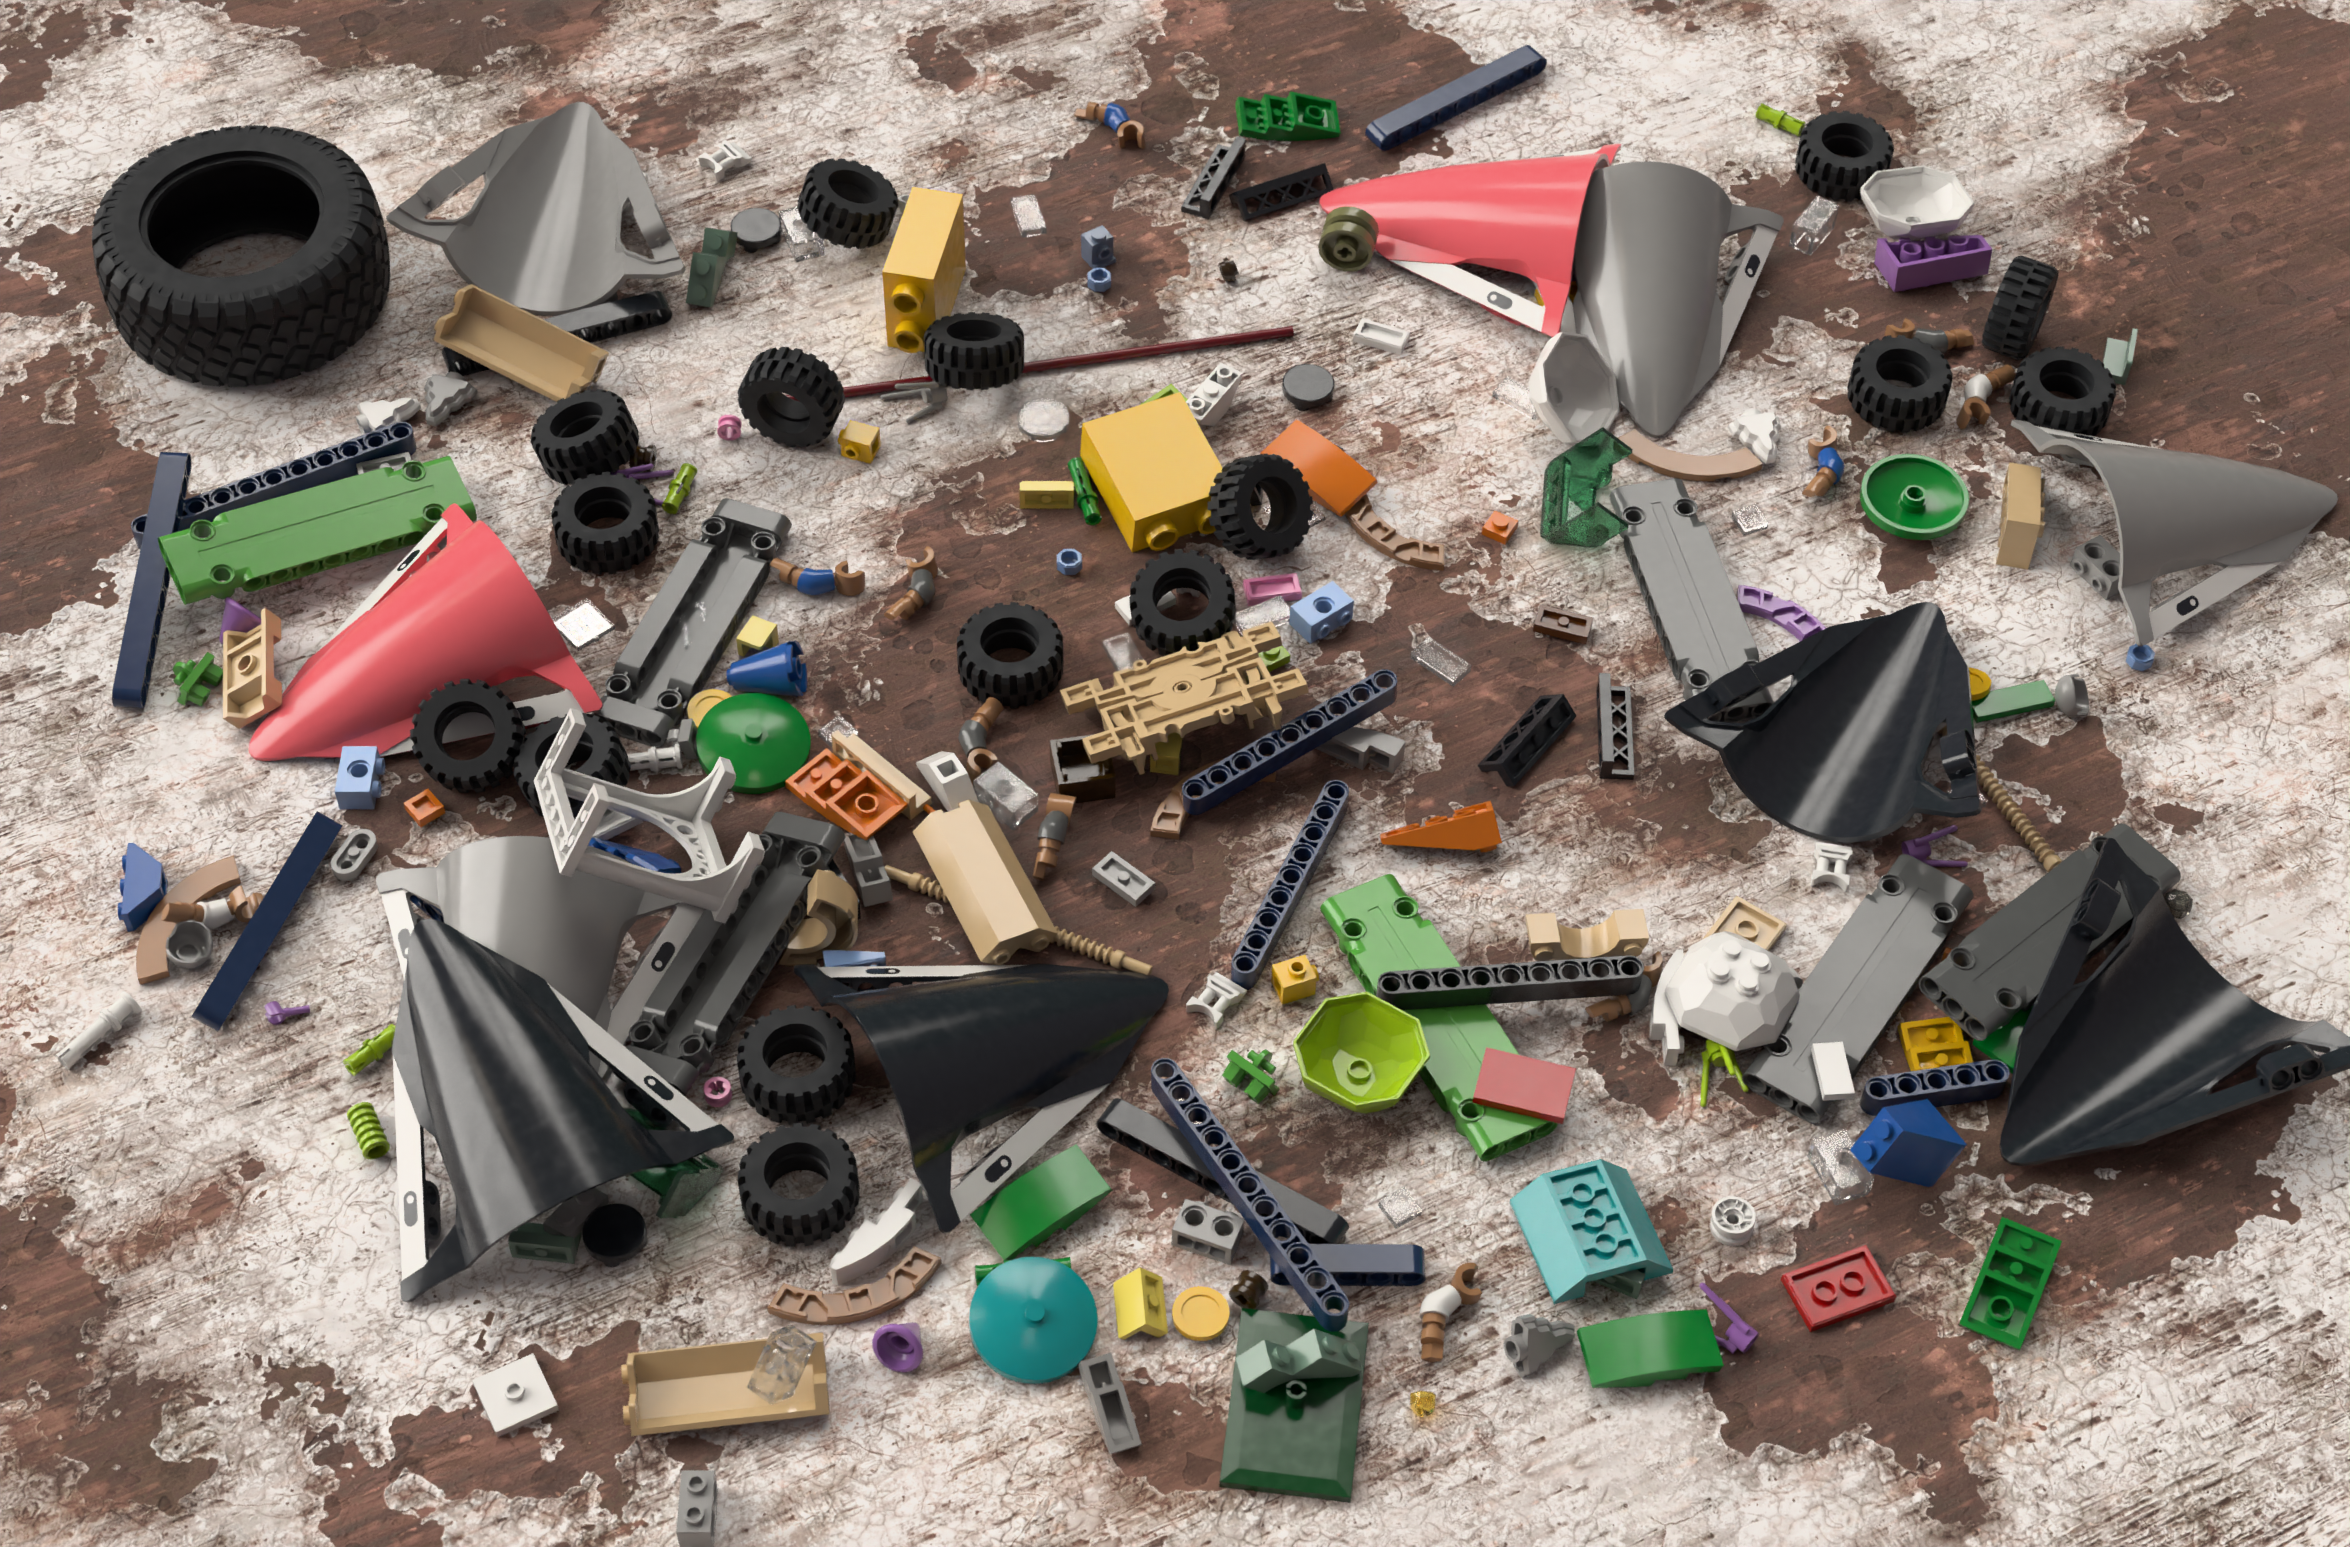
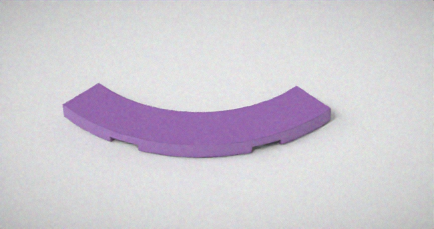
[1737,585,1826,641]

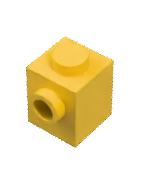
[838,420,881,464]
[1271,955,1319,1005]

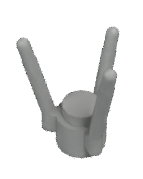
[880,381,947,423]

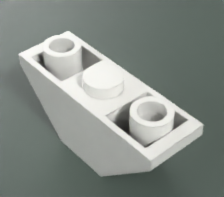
[1186,363,1243,426]
[916,751,979,811]

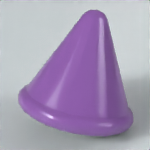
[219,597,261,644]
[872,1322,923,1372]

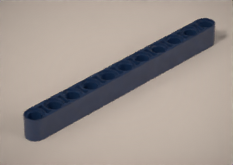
[131,422,417,549]
[112,452,192,708]
[1151,1058,1349,1332]

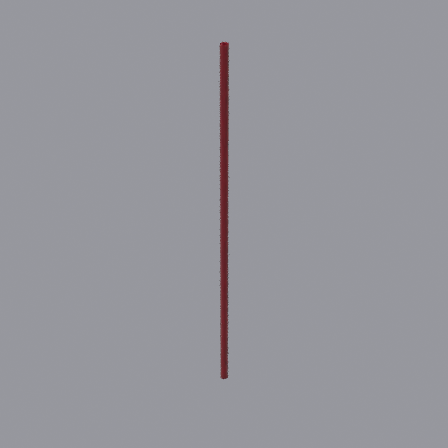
[786,326,1294,402]

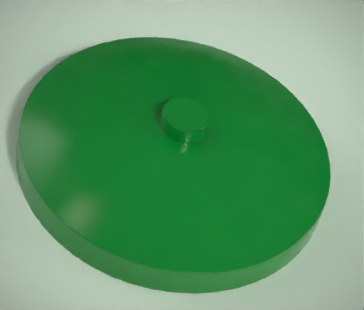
[1860,454,1969,540]
[696,693,811,794]

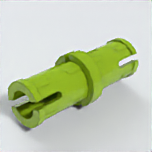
[1755,103,1806,137]
[662,463,698,514]
[343,1024,396,1076]

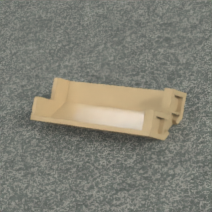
[434,284,609,402]
[913,799,1058,965]
[621,1332,830,1436]

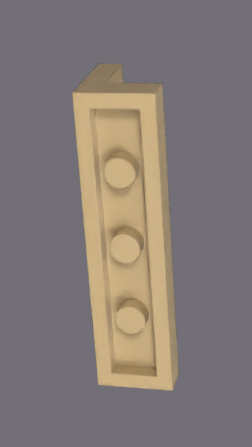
[831,730,932,820]

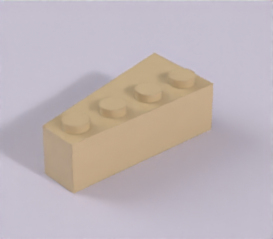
[1996,462,2045,570]

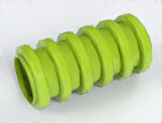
[347,1102,390,1159]

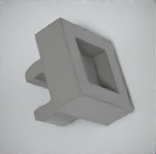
[667,719,698,759]

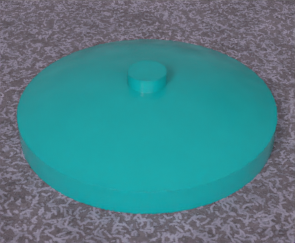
[969,1257,1098,1384]

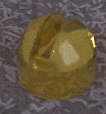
[1410,1391,1436,1417]

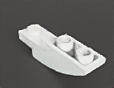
[1649,949,1684,1066]
[830,1178,923,1286]

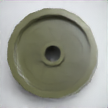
[1318,206,1379,272]

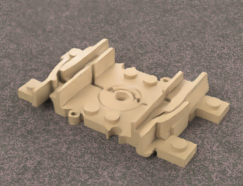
[1060,621,1309,775]

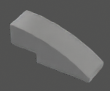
[1315,727,1406,774]
[843,832,893,907]
[1078,1353,1142,1455]

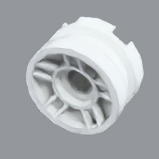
[1710,1196,1756,1247]

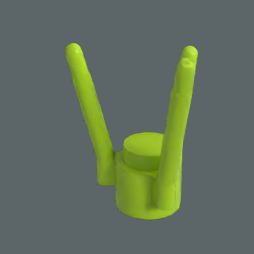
[1700,1039,1749,1107]

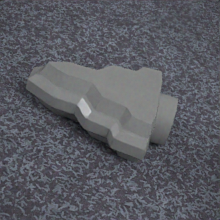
[424,372,477,426]
[1504,1314,1575,1378]

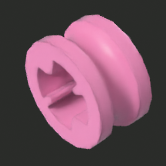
[717,415,742,441]
[703,1077,732,1107]

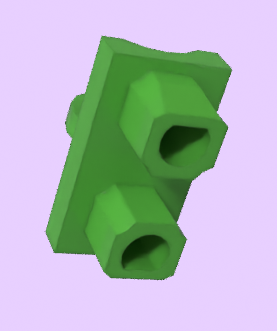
[172,652,223,706]
[1222,1050,1280,1104]

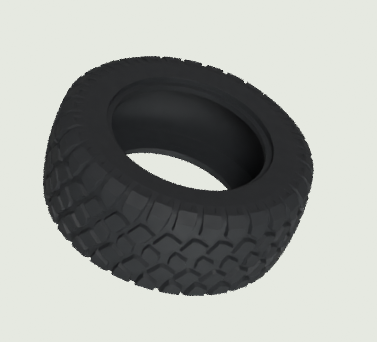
[92,125,390,387]

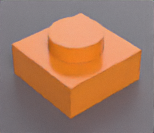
[1481,510,1518,545]
[404,789,445,827]

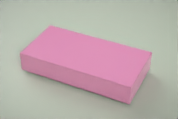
[1243,573,1302,606]

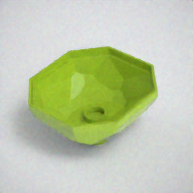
[1293,992,1430,1113]

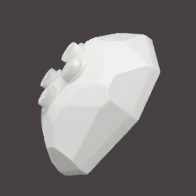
[1860,165,1974,242]
[1528,332,1620,445]
[1665,931,1800,1051]

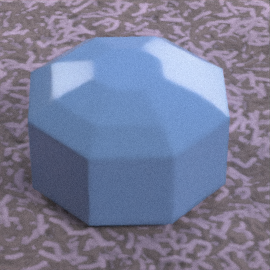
[1087,268,1111,292]
[1057,549,1082,575]
[2126,644,2155,671]

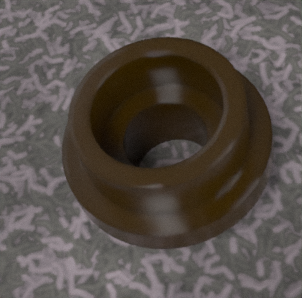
[1218,257,1239,282]

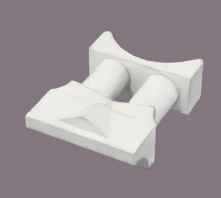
[698,140,752,182]
[1810,842,1853,892]
[1186,972,1247,1030]

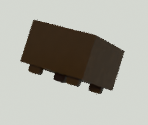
[1050,734,1116,803]

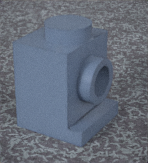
[1081,225,1116,269]

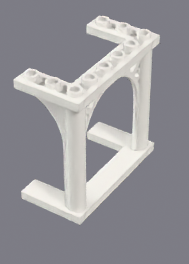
[534,708,765,923]

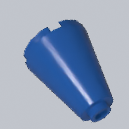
[726,640,807,697]

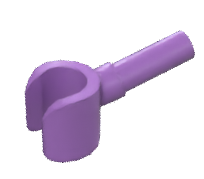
[265,1001,310,1025]

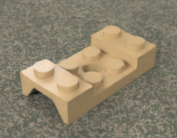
[223,608,282,729]

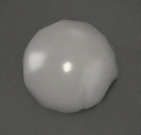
[2055,674,2089,717]
[166,920,213,969]

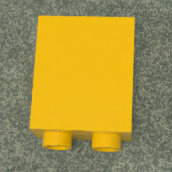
[882,187,966,353]
[1080,392,1222,552]

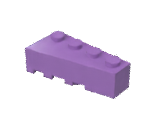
[1874,235,1992,292]

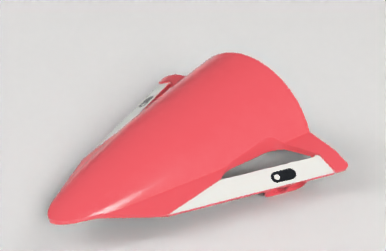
[1320,144,1621,338]
[248,503,603,761]

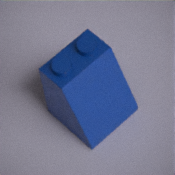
[1850,1099,1967,1187]

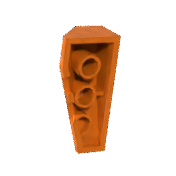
[1380,801,1502,852]

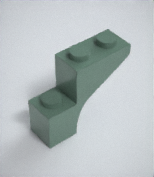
[686,227,738,307]
[1236,1329,1362,1393]

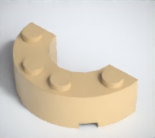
[778,869,858,966]
[1525,909,1649,961]

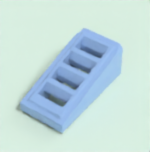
[823,950,886,967]

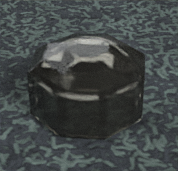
[2164,889,2193,919]

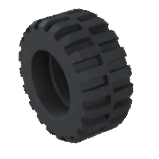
[1795,111,1894,202]
[797,158,899,249]
[1982,256,2059,360]
[924,312,1024,390]
[1847,335,1953,433]
[2009,346,2116,436]
[738,347,845,448]
[531,389,639,485]
[1208,454,1313,560]
[551,472,659,575]
[1129,549,1236,656]
[957,602,1064,709]
[410,679,526,793]
[513,713,631,819]
[737,1005,856,1125]
[737,1123,860,1247]

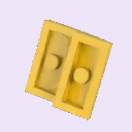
[1897,1017,1973,1071]

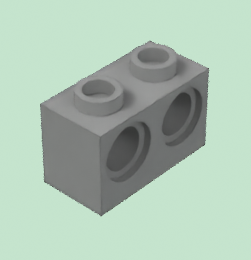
[2070,535,2120,600]
[1171,1199,1244,1265]
[676,1470,718,1547]

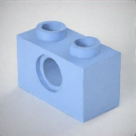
[1289,581,1354,644]
[335,746,385,809]

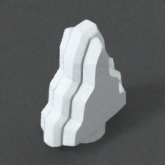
[355,398,421,435]
[1728,409,1781,464]

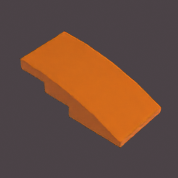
[1260,419,1378,517]
[785,748,908,840]

